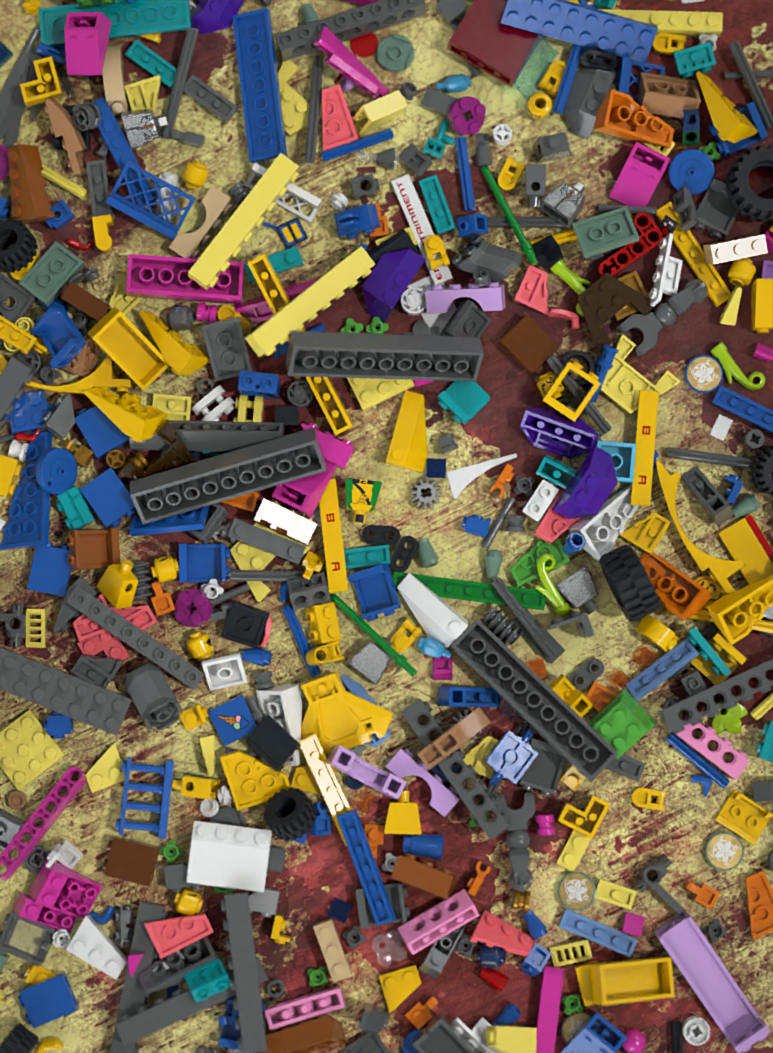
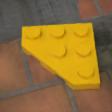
[220,750,291,811]

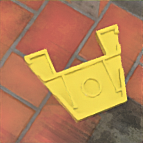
[278,60,322,137]
[600,335,681,414]
[230,522,311,603]

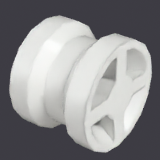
[493,124,512,146]
[8,439,29,462]

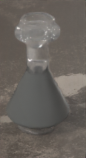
[357,147,400,170]

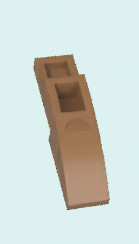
[44,98,86,173]
[417,707,491,769]

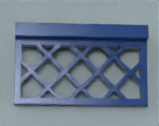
[610,57,665,136]
[106,161,196,240]

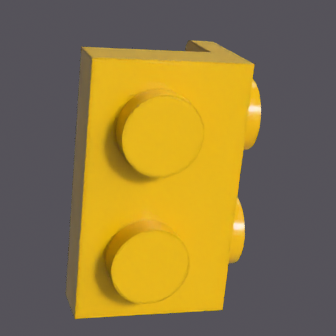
[305,602,342,646]

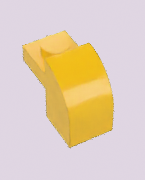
[635,615,682,653]
[549,674,593,718]

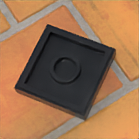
[221,600,270,649]

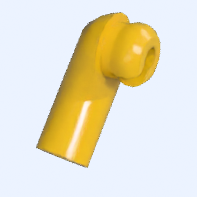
[34,1037,63,1053]

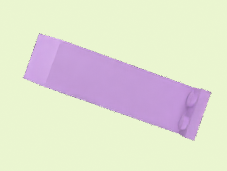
[653,911,771,1053]

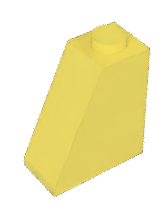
[352,90,408,138]
[485,1026,537,1053]

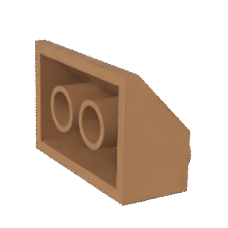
[637,72,701,119]

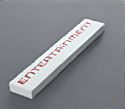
[391,174,453,285]

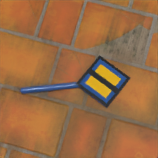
[262,217,308,249]

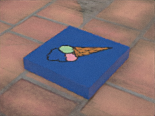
[208,695,257,746]

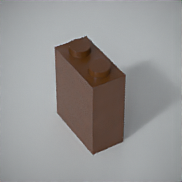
[61,282,112,323]
[500,314,559,375]
[102,836,160,886]

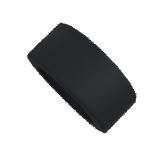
[560,350,595,387]

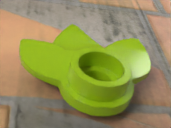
[712,701,748,734]

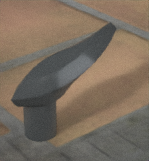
[547,394,580,410]

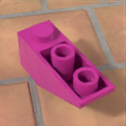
[301,422,355,470]
[13,892,77,933]

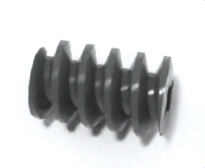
[131,561,153,601]
[482,604,524,646]

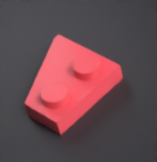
[109,605,158,631]

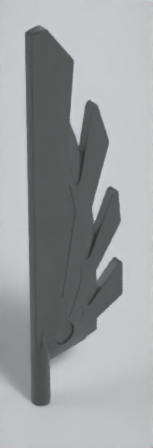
[0,28,59,149]

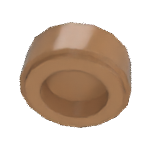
[7,790,27,810]

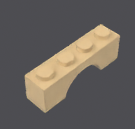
[169,185,233,259]

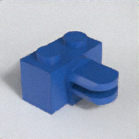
[334,204,381,240]

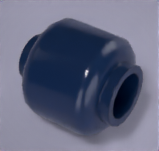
[476,943,506,969]

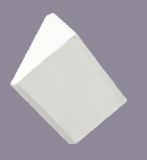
[202,653,248,691]

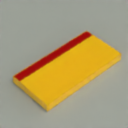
[718,514,773,585]

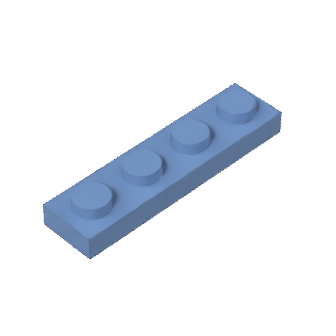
[626,638,699,701]
[558,908,638,958]

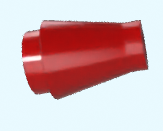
[479,968,509,992]

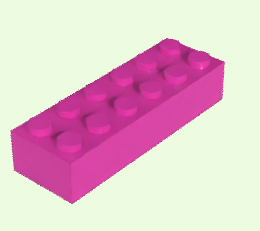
[126,254,244,304]

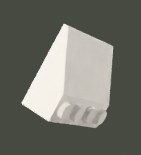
[187,821,272,893]

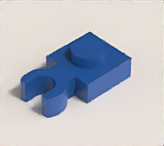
[311,802,331,835]

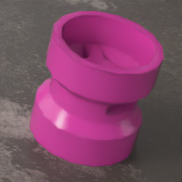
[196,302,219,323]
[535,814,556,835]

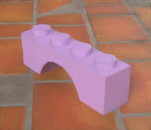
[425,282,506,314]
[326,746,406,799]
[385,748,460,817]

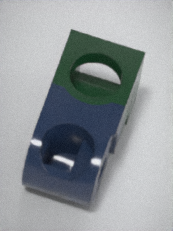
[680,109,700,146]

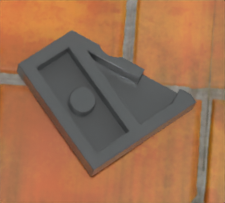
[70,654,124,688]

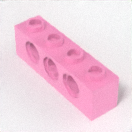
[672,714,750,780]
[397,889,480,955]
[265,985,346,1030]

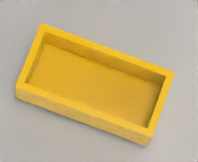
[87,307,170,391]
[590,956,675,1005]

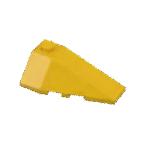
[386,390,428,473]

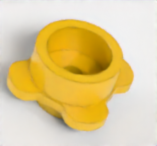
[22,0,42,14]

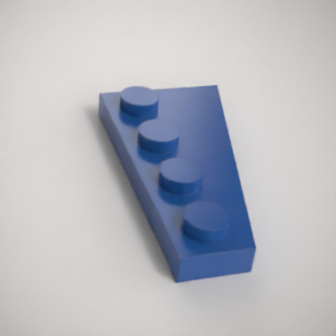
[129,505,210,536]

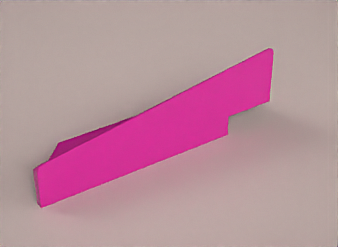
[313,26,389,100]
[235,277,321,322]

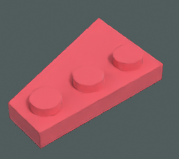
[322,84,359,151]
[534,487,581,544]
[470,910,535,957]
[144,913,214,959]

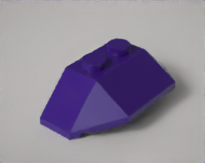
[191,0,245,34]
[362,249,426,323]
[520,407,599,458]
[552,445,618,519]

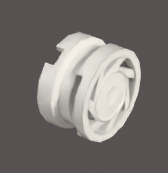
[401,287,426,316]
[682,1016,710,1045]

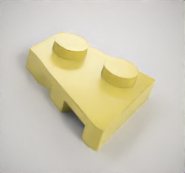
[109,266,144,316]

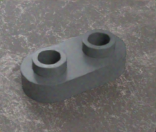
[570,658,604,690]

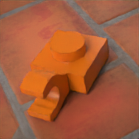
[370,203,389,238]
[490,464,515,498]
[151,581,175,616]
[365,824,384,858]
[466,861,491,897]
[684,880,721,910]
[405,996,438,1030]

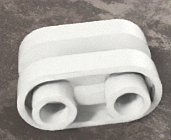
[191,385,235,421]

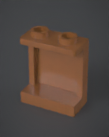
[66,528,121,570]

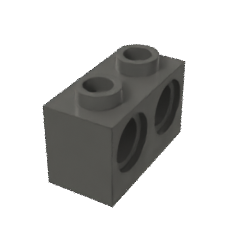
[287,572,331,610]

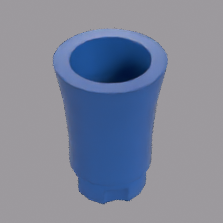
[403,834,444,861]

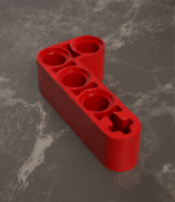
[597,212,662,278]

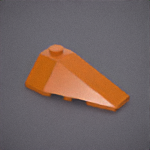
[594,89,674,148]
[640,552,712,621]

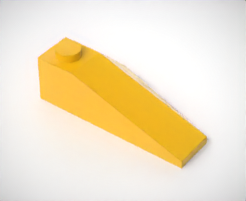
[696,71,758,143]
[139,310,210,376]
[84,387,168,442]
[707,575,773,645]

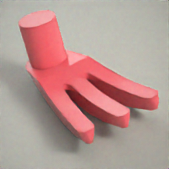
[547,309,580,329]
[259,616,272,647]

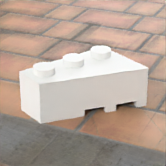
[66,914,128,979]

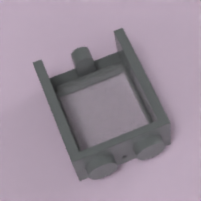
[0,911,58,966]

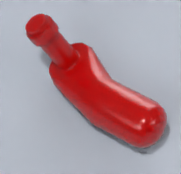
[67,238,94,251]
[15,428,41,441]

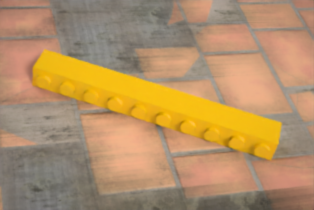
[247,254,354,435]

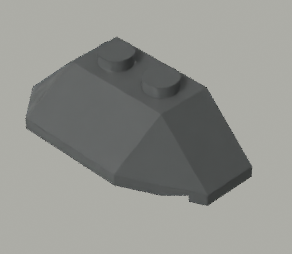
[563,67,617,140]

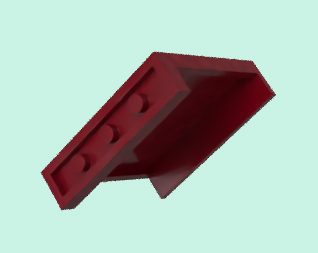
[447,0,544,87]

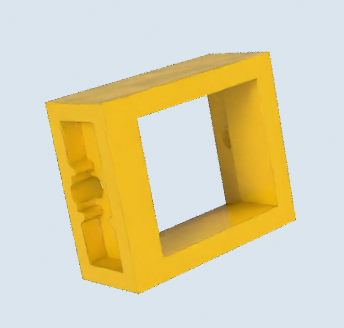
[542,361,601,422]

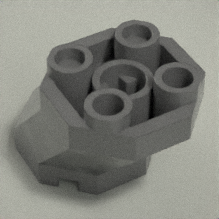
[452,234,522,283]
[124,663,183,730]

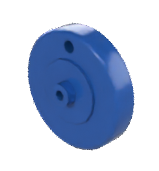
[668,149,715,195]
[36,448,77,494]

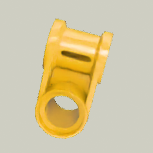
[306,640,345,666]

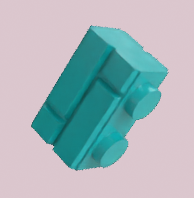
[536,455,578,489]
[56,486,96,530]

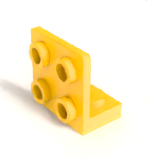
[690,633,747,685]

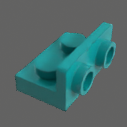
[673,42,716,79]
[184,958,231,1003]

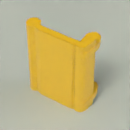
[715,789,773,846]

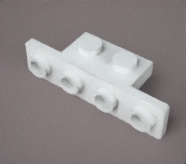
[649,233,683,307]
[450,1017,497,1053]

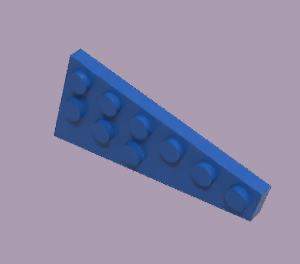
[0,431,52,551]

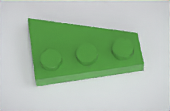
[510,538,570,588]

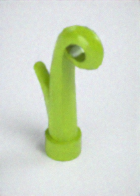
[550,260,591,316]
[710,342,765,390]
[535,554,571,616]

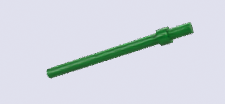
[481,166,538,266]
[331,594,418,677]

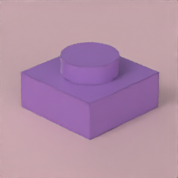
[761,260,773,279]

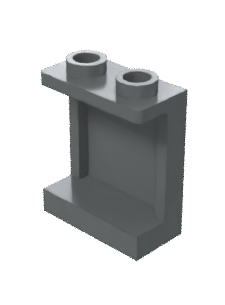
[694,178,740,239]
[518,738,566,797]
[355,882,410,929]

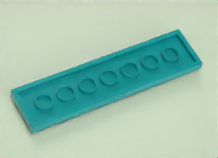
[38,0,192,47]

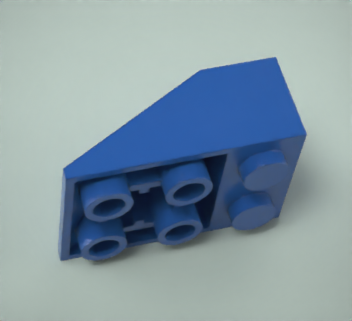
[560,1009,627,1053]

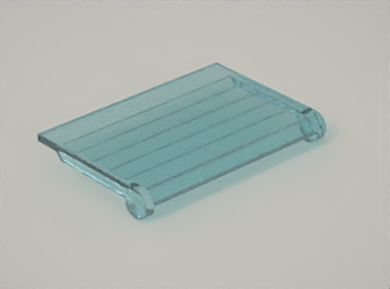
[513,34,559,100]

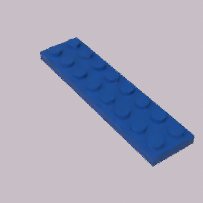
[500,0,658,64]
[232,8,287,163]

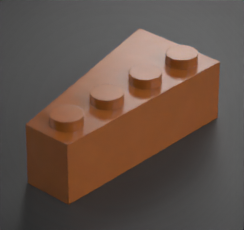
[8,144,55,225]
[260,1014,347,1053]

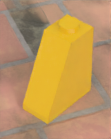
[751,279,773,334]

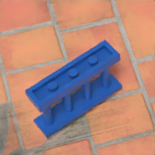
[115,756,174,839]

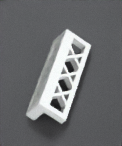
[245,163,322,223]

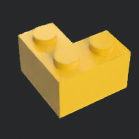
[20,56,63,107]
[556,794,610,839]

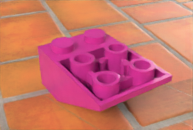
[64,12,112,75]
[609,142,670,206]
[272,460,337,517]
[29,859,103,918]

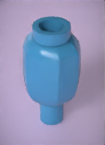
[436,74,472,93]
[416,637,452,659]

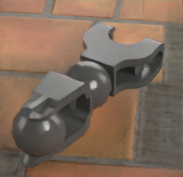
[617,279,708,357]
[496,791,535,892]

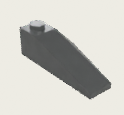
[139,936,218,994]

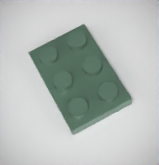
[572,206,639,258]
[18,242,85,306]

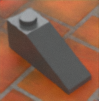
[681,466,734,526]
[358,1002,390,1032]

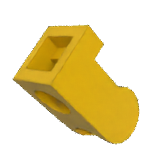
[92,214,114,253]

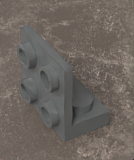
[548,611,594,638]

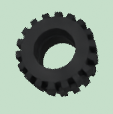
[0,219,38,273]
[749,446,773,495]
[263,787,317,841]
[0,1023,39,1053]

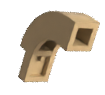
[102,46,129,115]

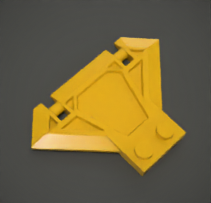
[300,671,394,756]

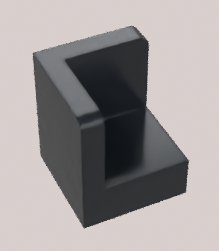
[532,235,564,269]
[275,406,299,427]

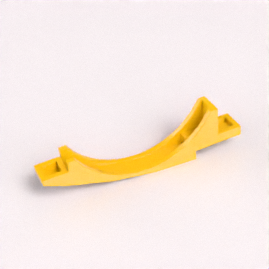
[0,355,133,396]
[656,461,746,596]

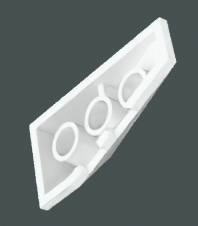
[568,484,639,561]
[397,573,468,649]
[256,684,302,766]

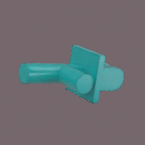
[423,120,455,160]

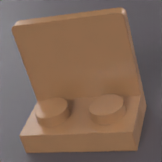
[53,336,100,376]

